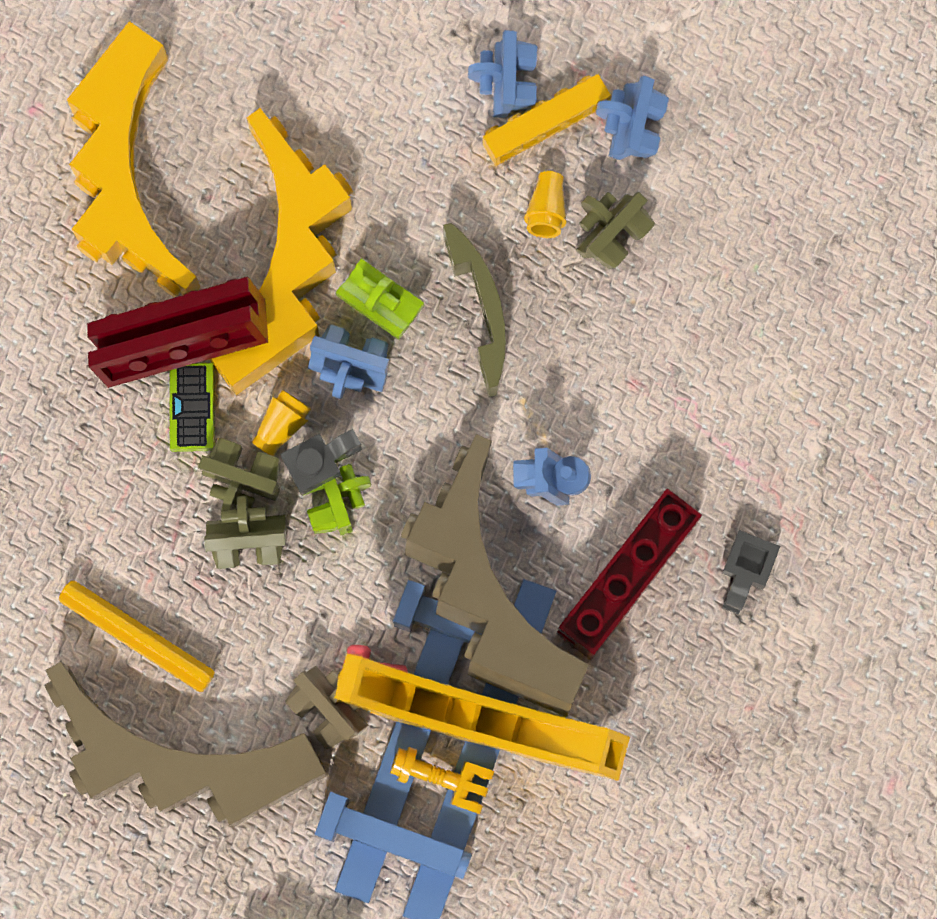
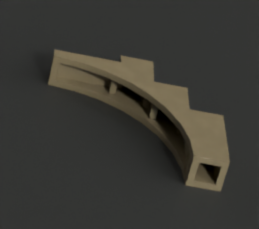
[401,434,589,717]
[45,662,328,827]

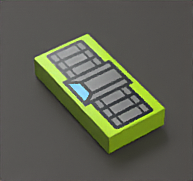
[170,363,215,452]

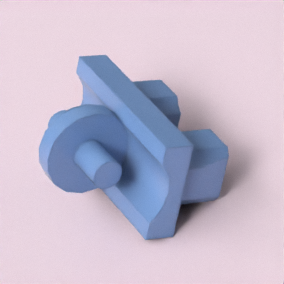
[468,30,537,118]
[596,75,669,160]
[308,325,389,399]
[513,448,591,506]

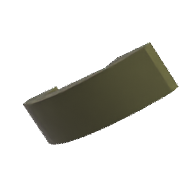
[443,223,506,398]

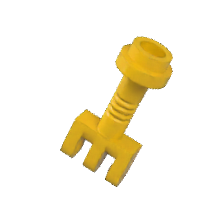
[390,747,495,814]

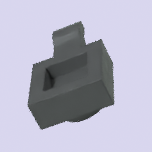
[280,429,362,496]
[722,530,781,615]

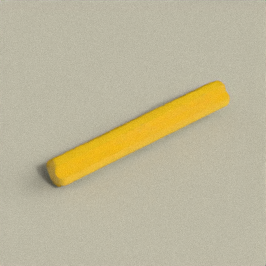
[59,580,215,692]

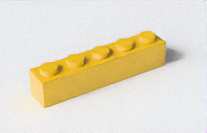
[482,74,612,167]

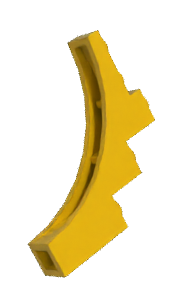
[67,21,201,297]
[210,108,353,395]
[334,653,630,781]

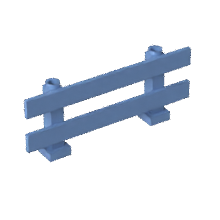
[314,579,556,919]

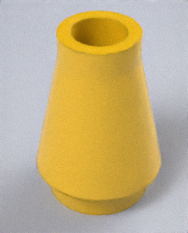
[524,171,566,238]
[252,389,311,456]

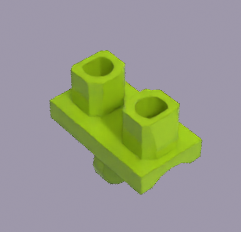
[335,258,425,340]
[302,464,372,535]

